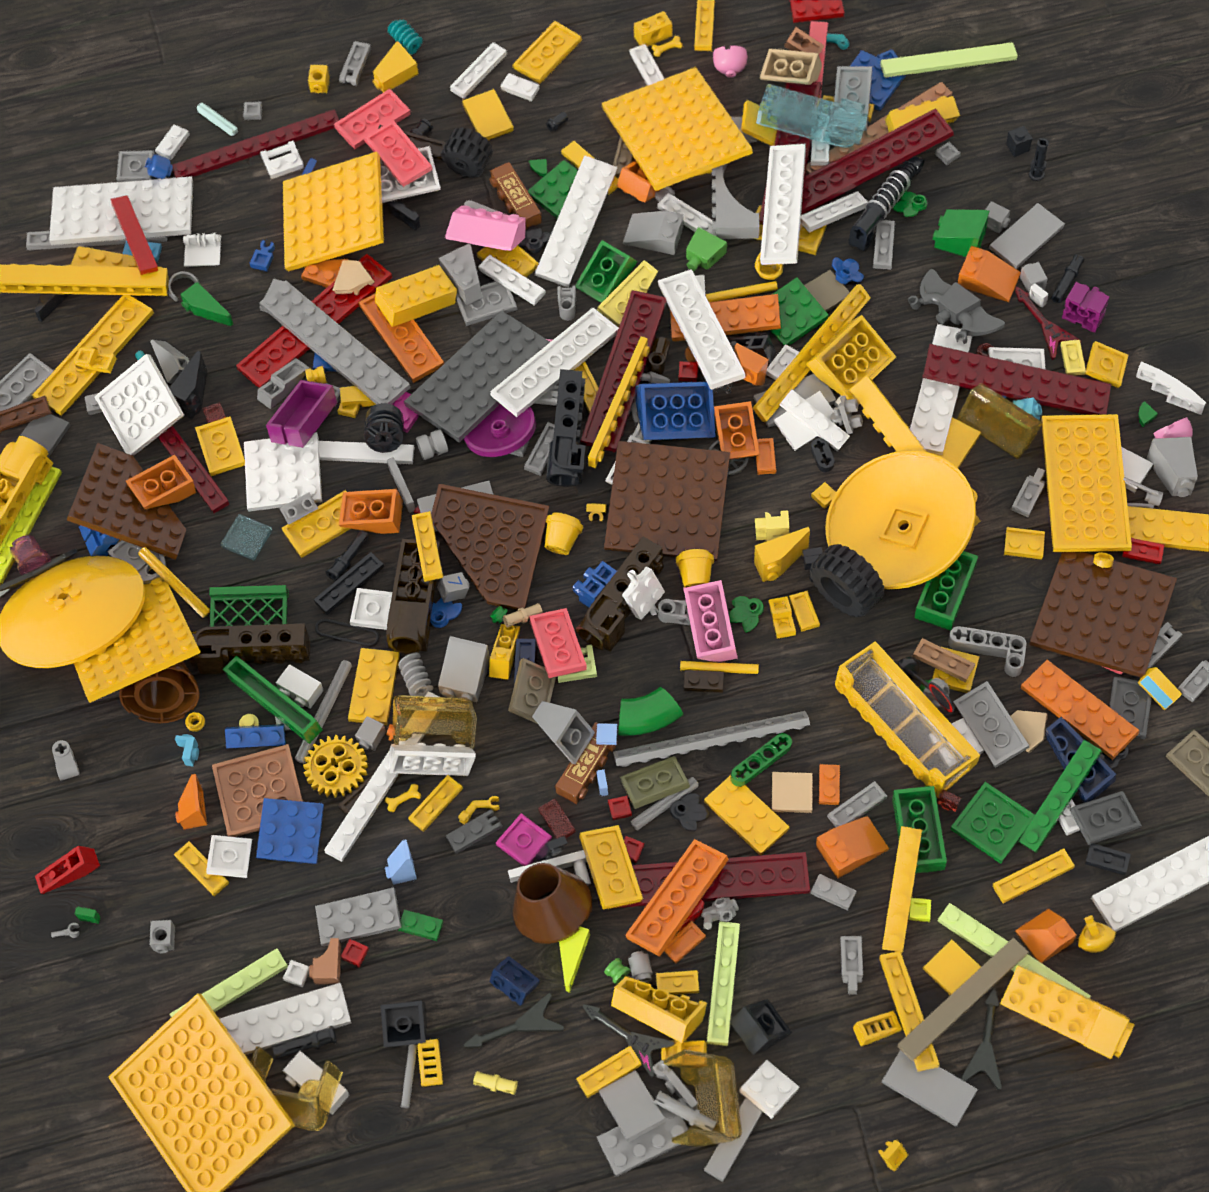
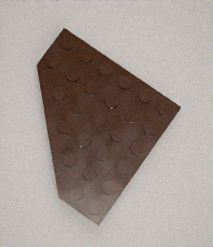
[67,443,186,560]
[431,484,549,610]

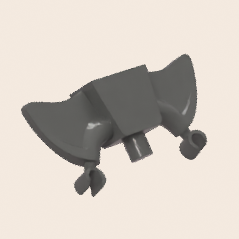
[908,269,1005,344]

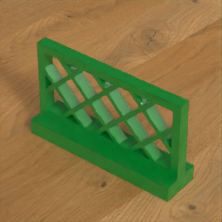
[209,585,289,627]

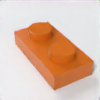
[819,764,840,805]

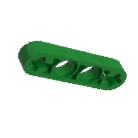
[730,733,792,787]

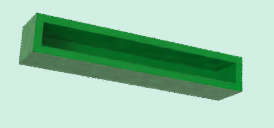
[223,656,323,744]

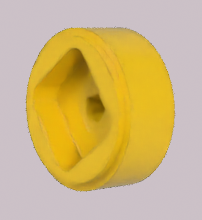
[1093,553,1114,568]

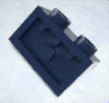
[490,956,540,1006]

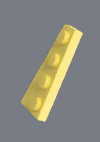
[597,260,658,328]

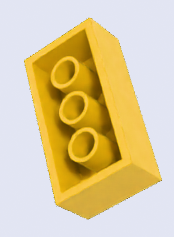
[375,265,457,327]

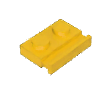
[1004,527,1045,559]

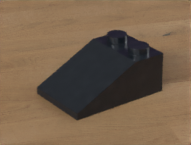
[169,351,207,419]

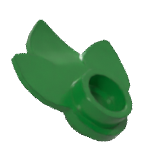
[893,191,927,217]
[729,596,764,633]

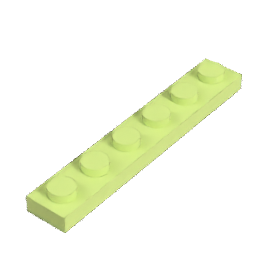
[707,922,740,1046]
[170,949,288,1018]

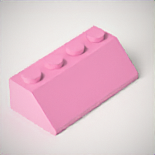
[446,205,525,251]
[684,580,738,662]

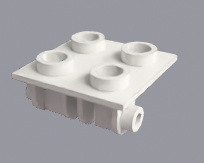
[183,233,221,267]

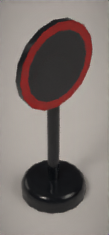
[897,656,955,712]

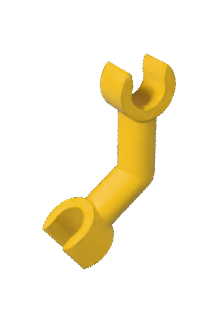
[458,796,499,825]

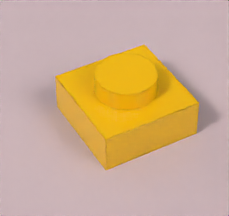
[811,482,836,509]

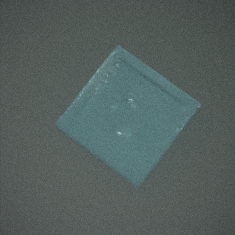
[221,514,273,561]

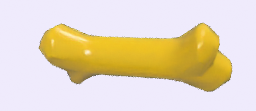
[651,36,682,57]
[385,784,421,812]

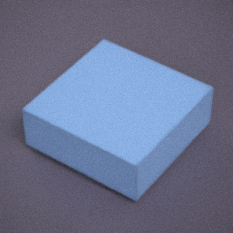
[596,723,617,745]
[597,770,608,796]

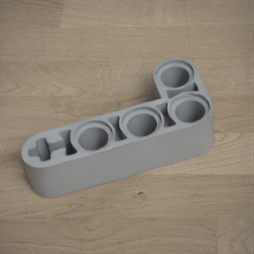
[948,626,1026,677]

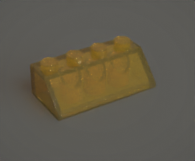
[957,383,1043,459]

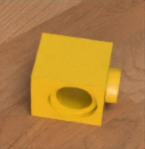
[308,65,330,93]

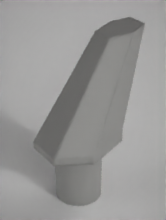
[641,372,670,383]

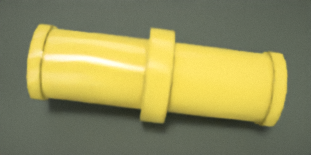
[473,1071,518,1095]

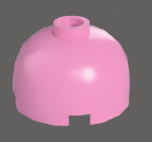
[713,46,747,77]
[1153,417,1193,439]

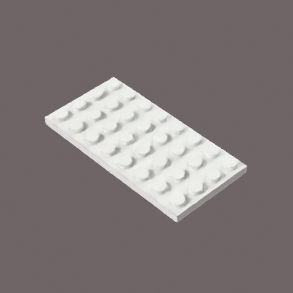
[49,177,193,245]

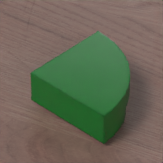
[529,159,547,177]
[1138,401,1158,427]

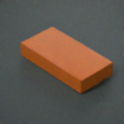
[756,438,776,475]
[664,921,706,964]

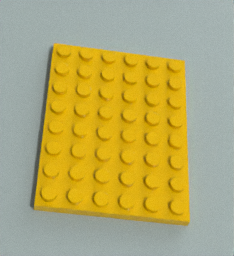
[602,67,753,191]
[74,577,201,703]
[109,994,295,1192]

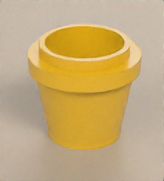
[544,513,583,555]
[676,549,714,588]

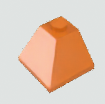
[734,343,769,386]
[175,774,207,829]
[1015,909,1076,963]

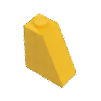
[373,42,418,93]

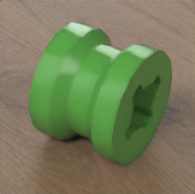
[604,958,630,984]

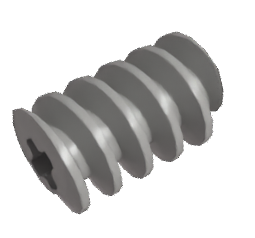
[398,653,433,697]

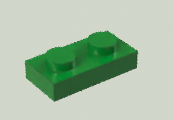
[398,910,444,941]

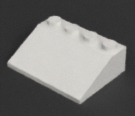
[380,146,441,203]
[389,742,475,776]

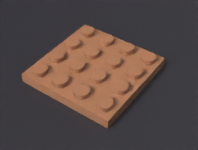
[212,744,303,837]

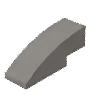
[257,358,309,409]

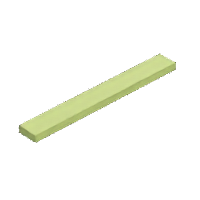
[880,43,1018,78]

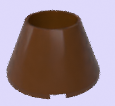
[119,661,199,723]
[513,863,592,944]

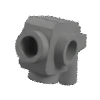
[701,897,739,929]

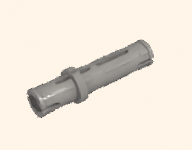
[654,1091,717,1134]

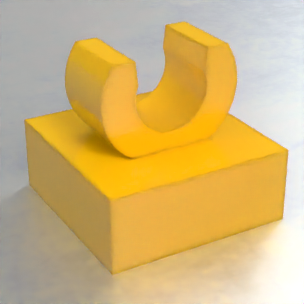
[586,503,607,521]
[879,1140,908,1171]

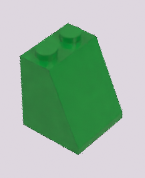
[933,209,990,257]

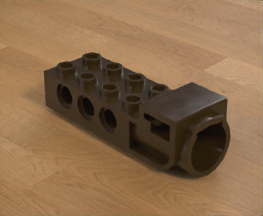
[576,536,664,652]
[386,539,441,654]
[189,623,310,674]

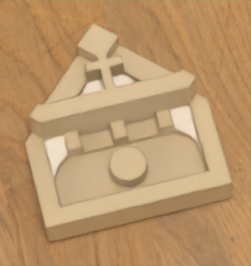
[333,260,374,296]
[1010,710,1048,753]

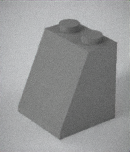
[1147,437,1198,497]
[438,636,490,702]
[532,701,595,764]

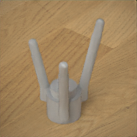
[1123,477,1163,509]

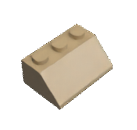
[760,49,822,85]

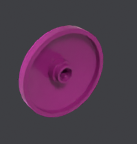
[464,404,536,457]

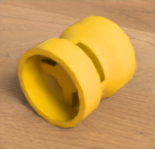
[305,366,327,384]

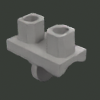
[830,396,863,434]
[279,492,318,525]

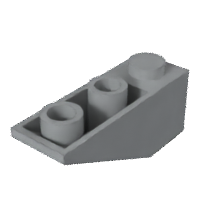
[150,340,189,384]

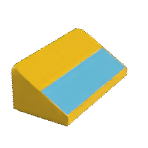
[1138,667,1182,710]

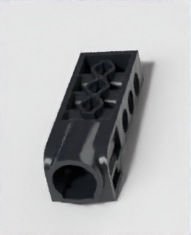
[546,369,586,487]

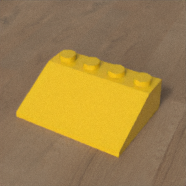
[806,315,896,400]

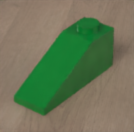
[180,282,233,326]

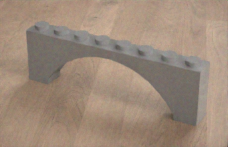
[712,117,759,239]

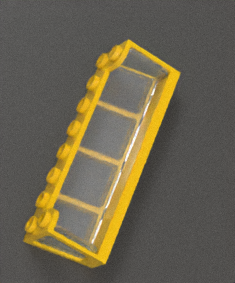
[835,641,980,798]

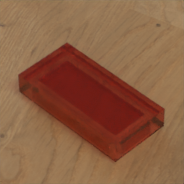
[538,799,576,839]

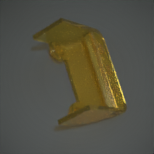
[393,695,477,749]
[250,1046,343,1131]
[663,1049,742,1147]

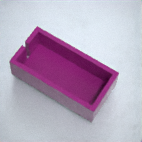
[266,380,337,448]

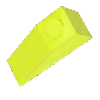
[559,927,590,992]

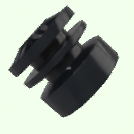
[364,403,404,453]

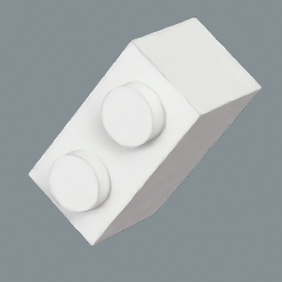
[276,665,324,709]

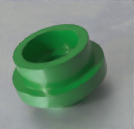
[490,606,508,623]

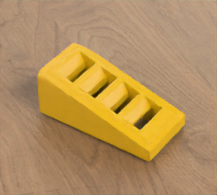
[853,1011,902,1046]
[417,1039,443,1087]

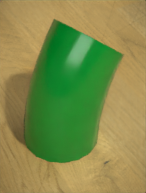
[618,687,683,736]

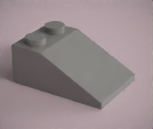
[623,211,684,255]

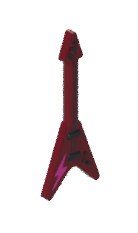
[1015,287,1081,360]

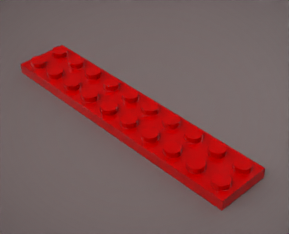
[236,254,392,388]

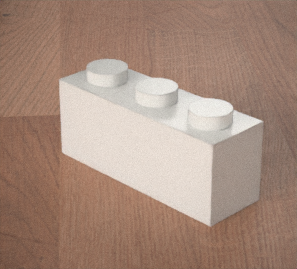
[283,1052,349,1115]

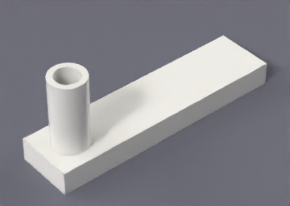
[508,850,591,886]

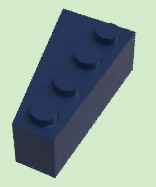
[1045,717,1117,803]

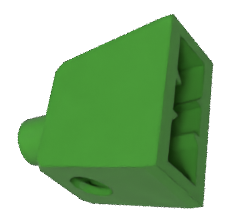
[686,227,727,271]

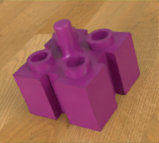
[1062,282,1110,333]

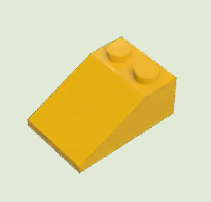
[754,527,810,582]

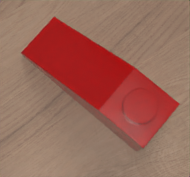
[35,846,100,894]

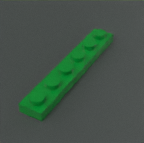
[1019,740,1102,853]

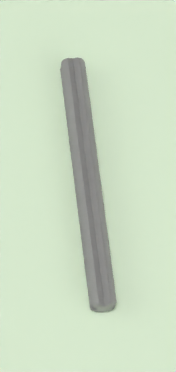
[295,660,352,764]

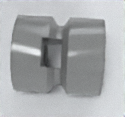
[416,429,448,460]

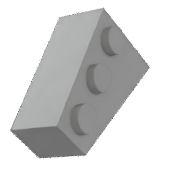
[439,243,483,305]

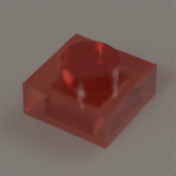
[203,402,226,423]
[938,789,961,812]

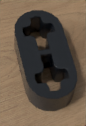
[811,438,834,472]

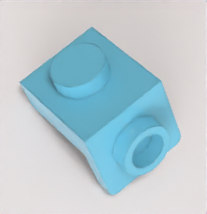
[1011,398,1042,423]
[175,734,199,766]

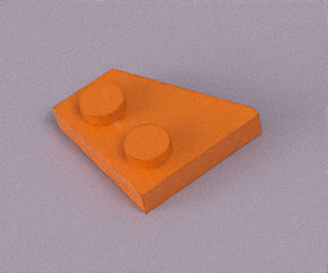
[301,259,347,288]

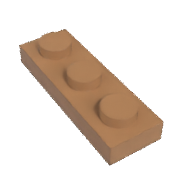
[913,638,975,683]

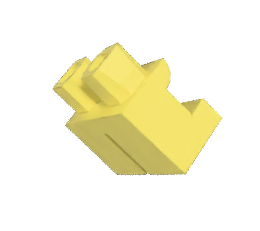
[755,511,789,541]

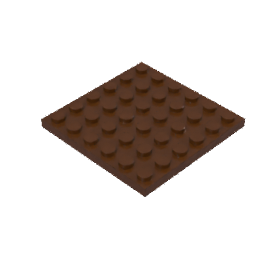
[604,441,730,561]
[1029,552,1177,678]

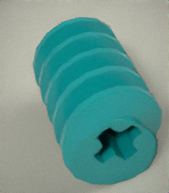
[387,20,423,55]

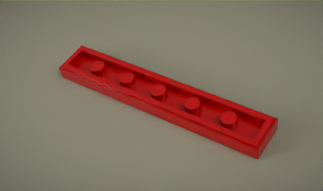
[110,195,158,275]

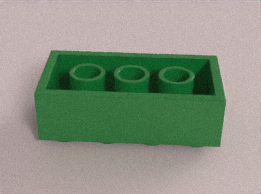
[914,551,978,631]
[892,786,947,873]

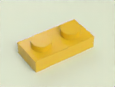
[656,970,699,995]

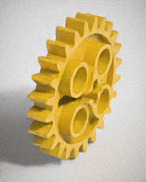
[303,735,368,798]

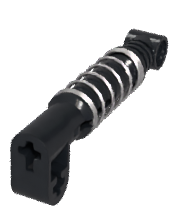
[848,155,925,252]

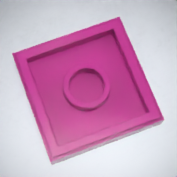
[496,813,552,866]

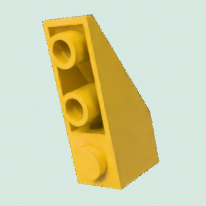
[489,624,520,679]

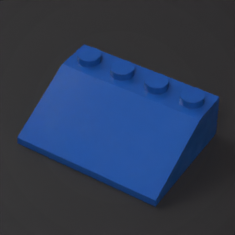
[635,382,715,440]

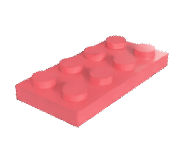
[334,89,411,150]
[364,120,432,187]
[529,608,587,678]

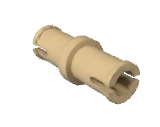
[503,603,543,627]

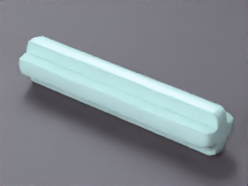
[197,103,238,136]

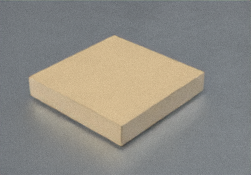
[772,772,812,813]

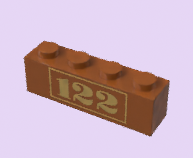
[490,162,542,230]
[555,722,618,804]

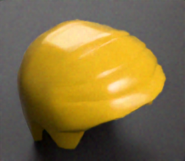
[755,252,783,280]

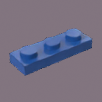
[225,724,286,748]

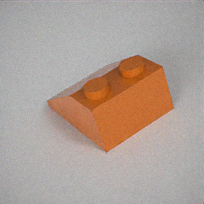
[617,161,661,202]
[958,246,1021,302]
[714,401,760,460]
[126,455,196,509]
[339,489,403,534]
[816,816,889,879]

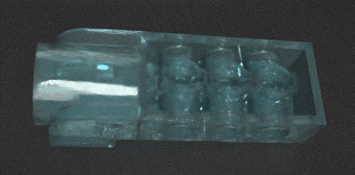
[756,84,868,148]

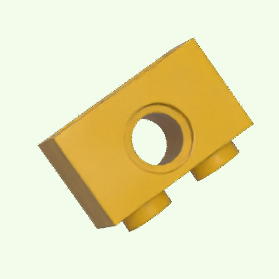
[634,11,672,47]

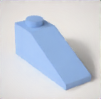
[385,840,417,885]

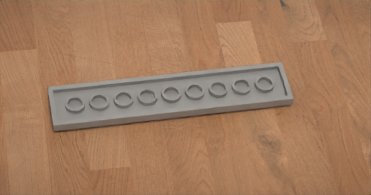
[259,280,411,404]

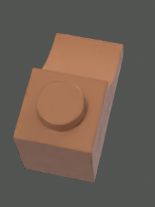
[784,27,824,55]
[309,938,341,984]

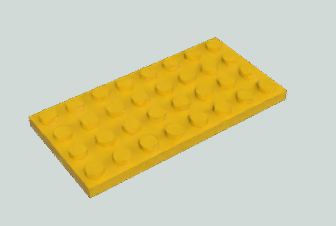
[1041,414,1132,552]

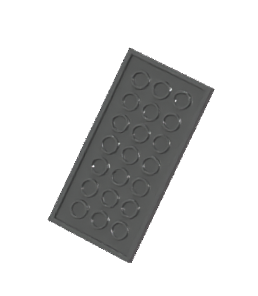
[404,311,550,442]

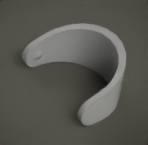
[168,271,199,302]

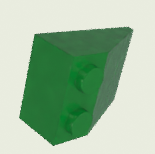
[575,240,637,303]

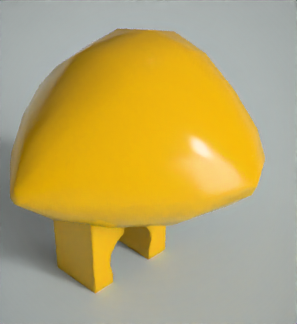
[1078,915,1116,953]

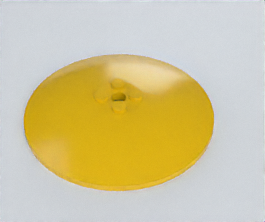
[826,451,976,589]
[0,556,145,668]

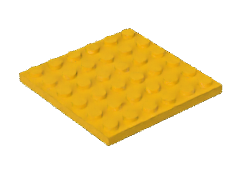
[283,152,384,272]

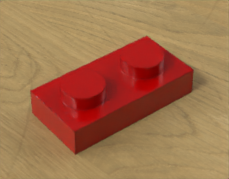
[1122,538,1164,565]

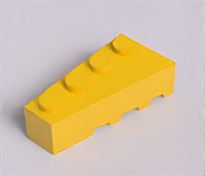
[611,976,707,1043]

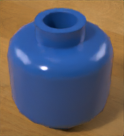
[145,154,173,179]

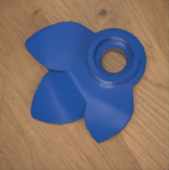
[832,257,864,284]
[430,597,462,628]

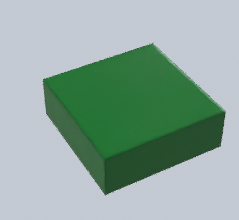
[75,907,101,924]

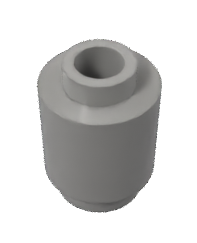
[628,951,653,982]

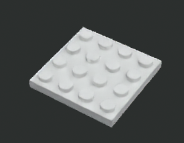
[95,354,184,456]
[244,432,322,511]

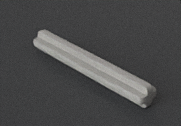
[631,777,698,830]

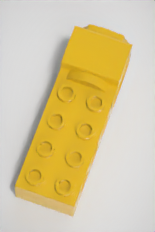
[0,436,53,545]
[1000,965,1134,1059]

